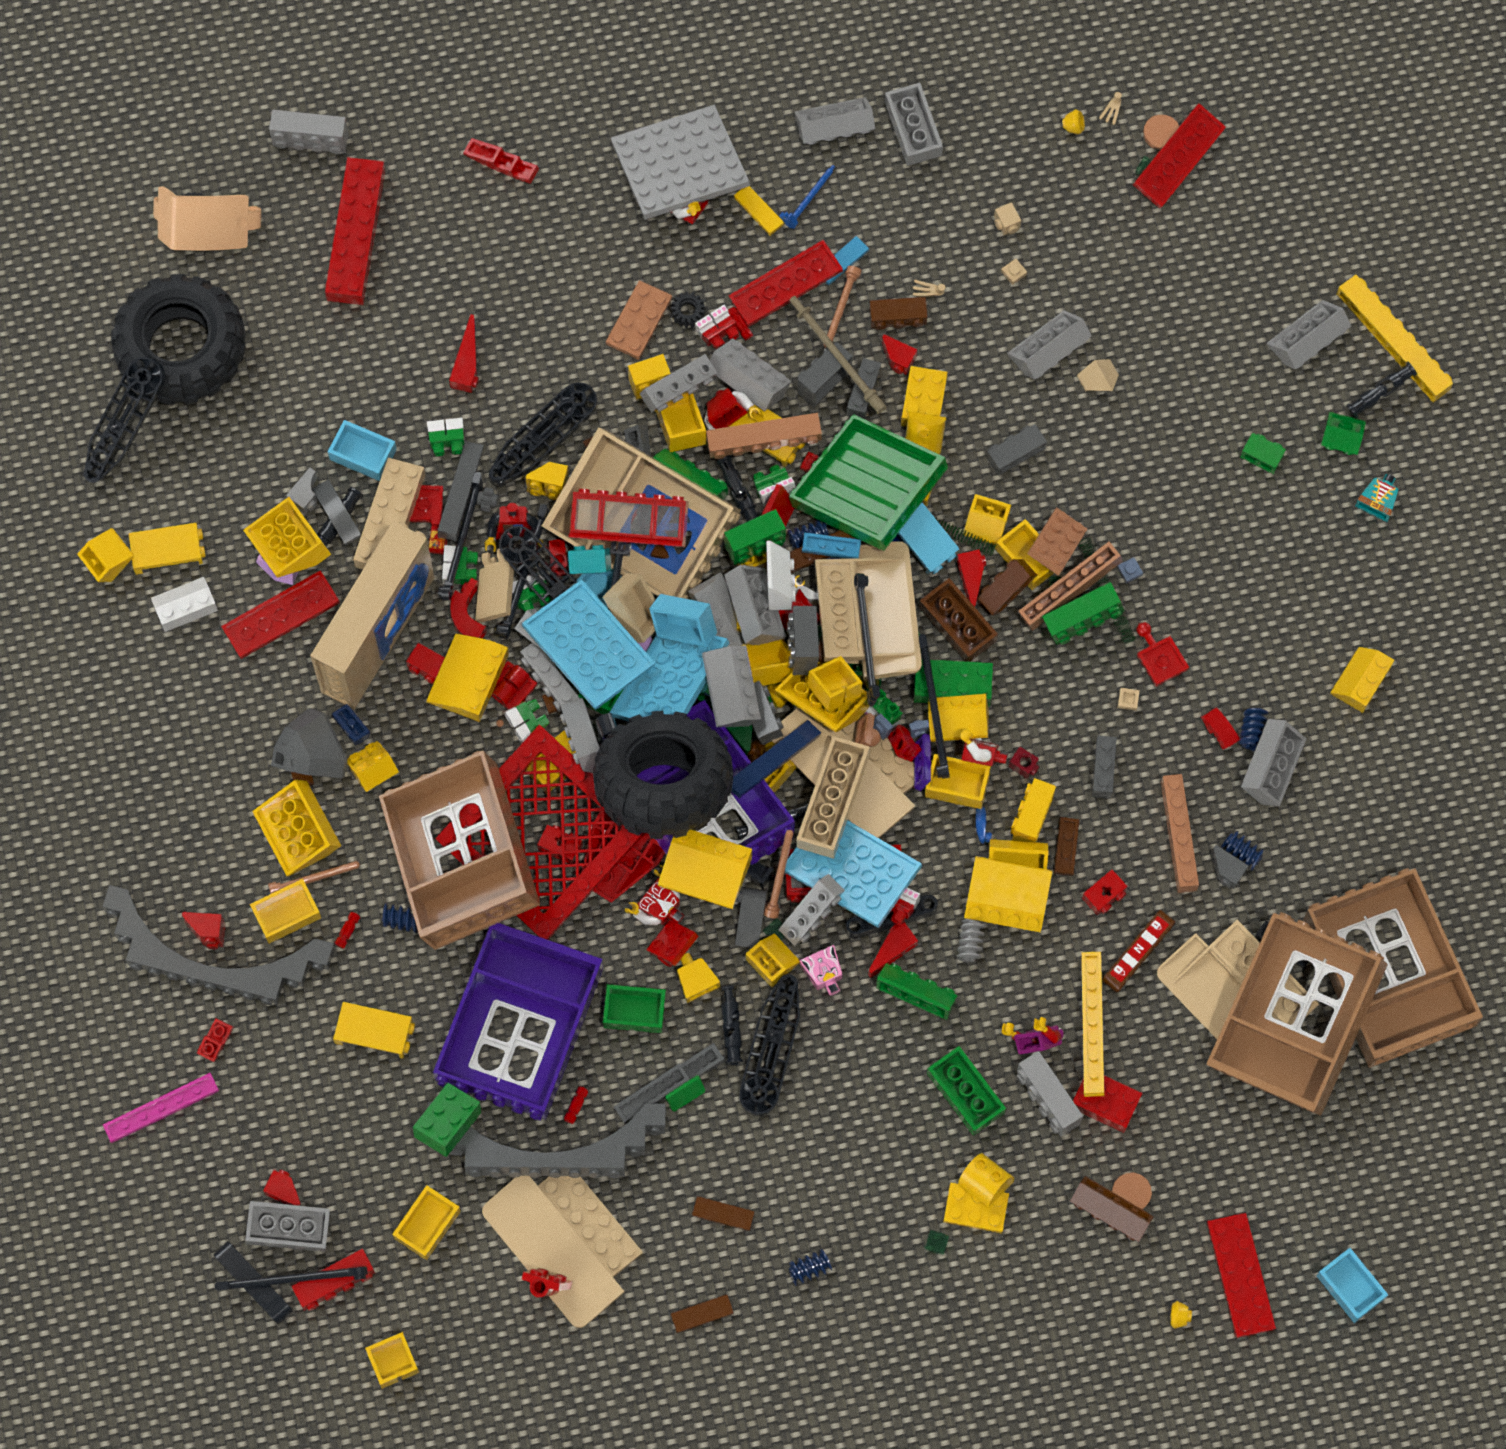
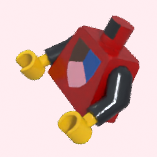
[485,503,543,552]

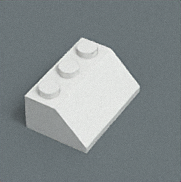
[767,541,795,610]
[151,577,218,632]

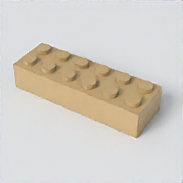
[353,458,426,569]
[796,736,870,859]

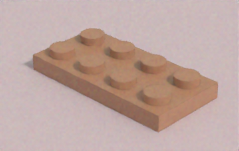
[606,280,672,360]
[1027,507,1087,575]

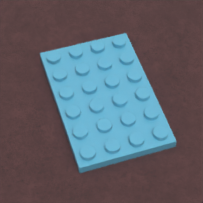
[522,579,655,710]
[610,635,729,721]
[785,820,922,928]

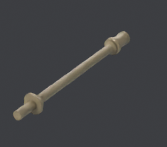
[789,296,887,414]

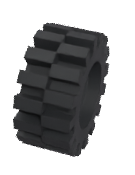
[671,291,705,328]

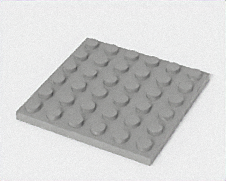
[611,105,750,220]

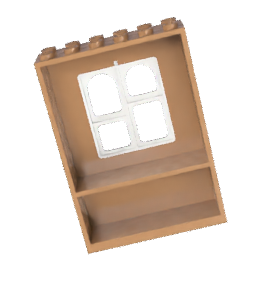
[379,751,540,950]
[1303,868,1483,1068]
[1206,912,1388,1116]

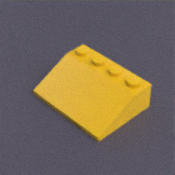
[243,497,331,578]
[426,634,509,722]
[775,662,869,732]
[252,780,341,877]
[658,829,752,910]
[964,856,1052,933]

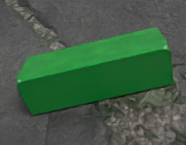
[665,1075,705,1112]

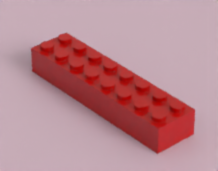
[325,157,386,305]

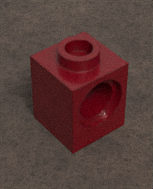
[1008,747,1040,779]

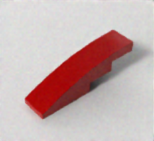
[463,138,539,184]

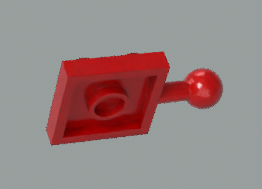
[1136,622,1189,687]

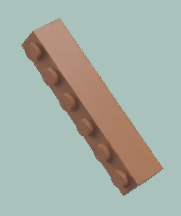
[706,413,822,459]
[1019,542,1123,631]
[1161,774,1199,893]

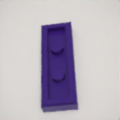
[914,734,931,791]

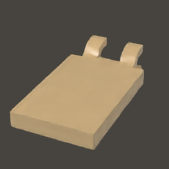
[475,548,515,623]

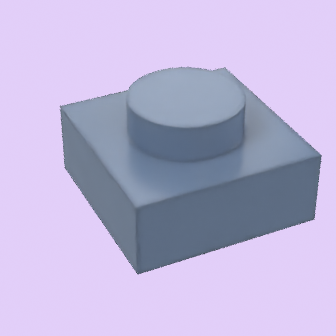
[1117,558,1143,584]
[873,713,894,740]
[909,720,930,739]

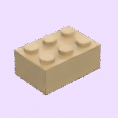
[603,573,655,643]

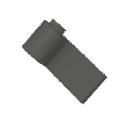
[735,887,767,948]

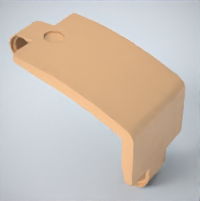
[153,186,261,251]

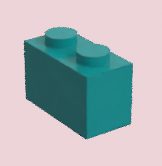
[568,545,612,574]

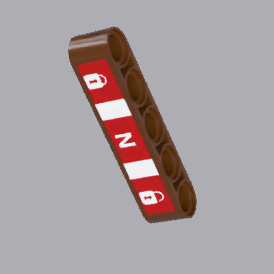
[1102,910,1176,993]

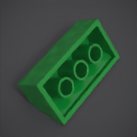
[653,449,728,500]
[876,963,958,1020]

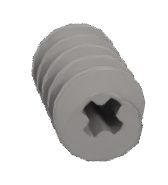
[956,919,986,963]

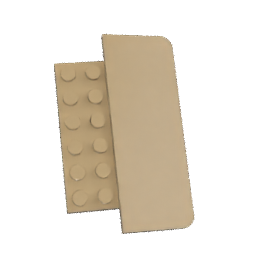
[815,541,922,681]
[772,708,915,838]
[1157,920,1319,1039]
[482,1176,643,1328]

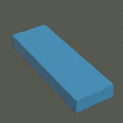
[825,236,869,286]
[802,533,861,559]

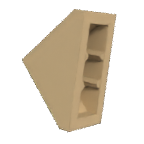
[1077,359,1119,392]

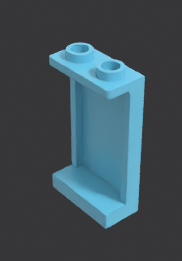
[898,503,959,575]

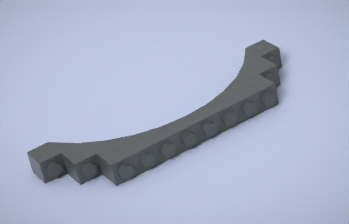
[102,885,335,1005]
[428,1102,666,1178]

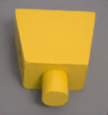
[677,953,720,1003]

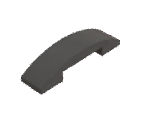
[312,479,361,545]

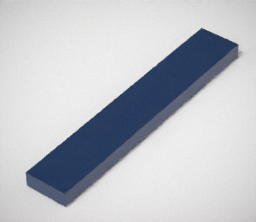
[732,720,822,798]

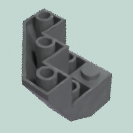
[271,708,347,778]

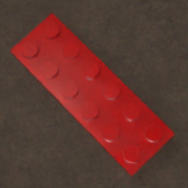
[1132,103,1226,208]
[729,240,843,327]
[221,570,340,659]
[1207,1213,1276,1338]

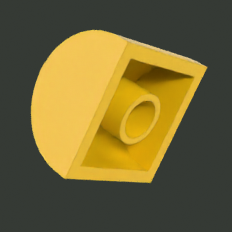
[905,412,946,455]
[958,1153,1014,1207]

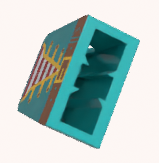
[1355,474,1399,522]

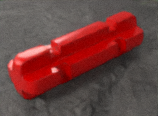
[728,307,753,340]
[335,912,360,949]
[564,1086,588,1124]

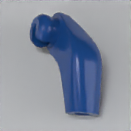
[975,807,992,844]

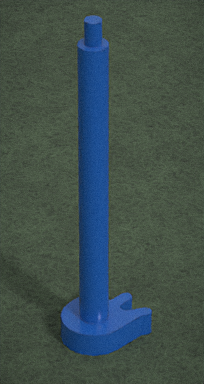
[779,165,835,229]

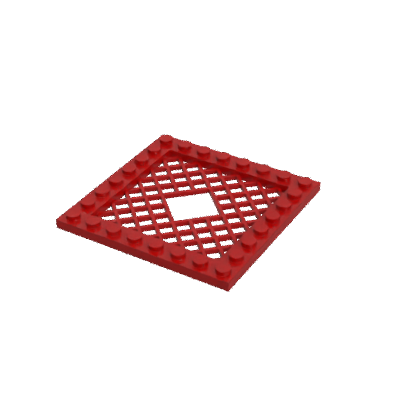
[435,724,645,940]

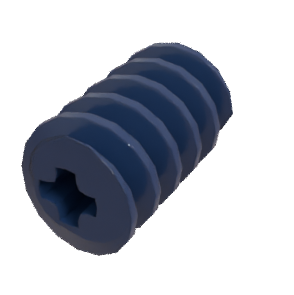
[787,520,829,549]
[1239,708,1269,751]
[1221,831,1264,871]
[382,903,418,934]
[788,1249,832,1286]

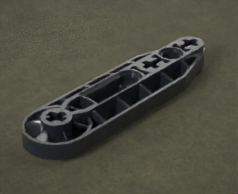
[84,356,165,483]
[489,382,597,487]
[499,526,577,605]
[739,974,800,1116]

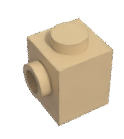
[994,202,1021,235]

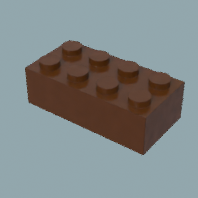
[919,578,998,662]

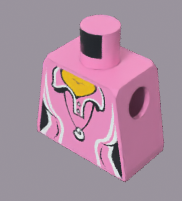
[800,945,842,996]

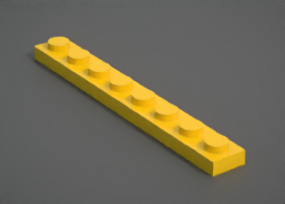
[1081,952,1104,1097]

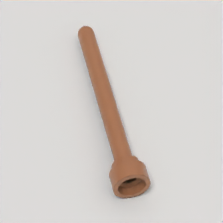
[824,266,862,348]
[763,830,793,918]
[268,861,360,894]

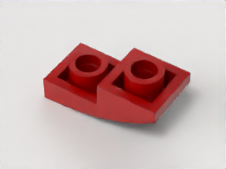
[1201,708,1240,750]
[197,1018,234,1062]

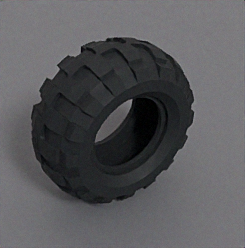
[111,274,246,405]
[593,711,733,839]

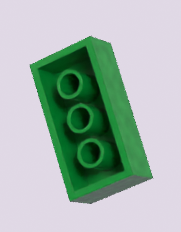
[1042,582,1125,645]
[914,659,993,707]
[926,1046,1006,1136]

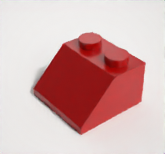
[182,912,226,949]

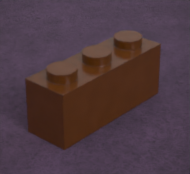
[869,297,927,330]
[978,559,1038,615]

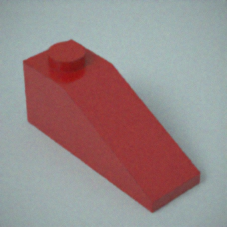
[957,550,986,607]
[868,922,918,978]

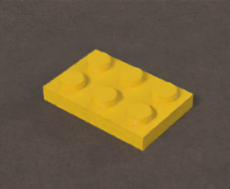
[943,1182,1009,1233]

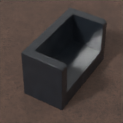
[745,862,774,890]

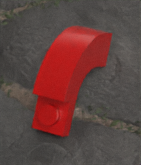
[450,578,487,639]

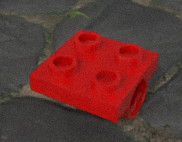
[491,661,538,709]
[646,920,699,967]
[521,1268,572,1297]

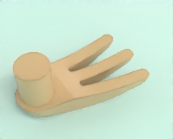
[1099,92,1122,125]
[913,280,945,297]

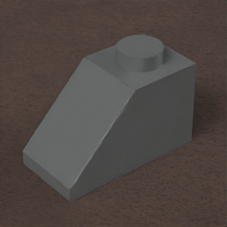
[1212,845,1248,889]

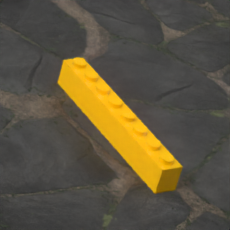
[1337,275,1453,403]

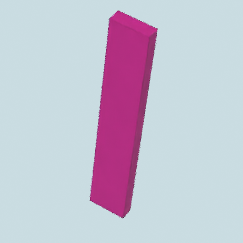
[103,1073,219,1143]

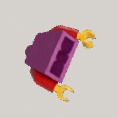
[1001,1017,1064,1054]

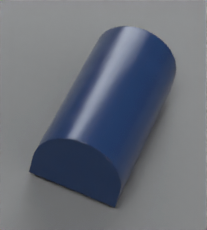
[332,704,370,745]

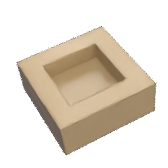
[1001,259,1027,285]
[1118,688,1140,711]

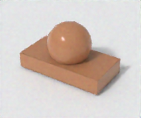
[855,713,881,747]

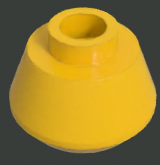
[1062,109,1085,134]
[768,683,788,708]
[1170,1301,1192,1329]

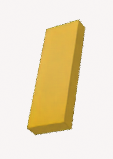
[734,186,784,236]

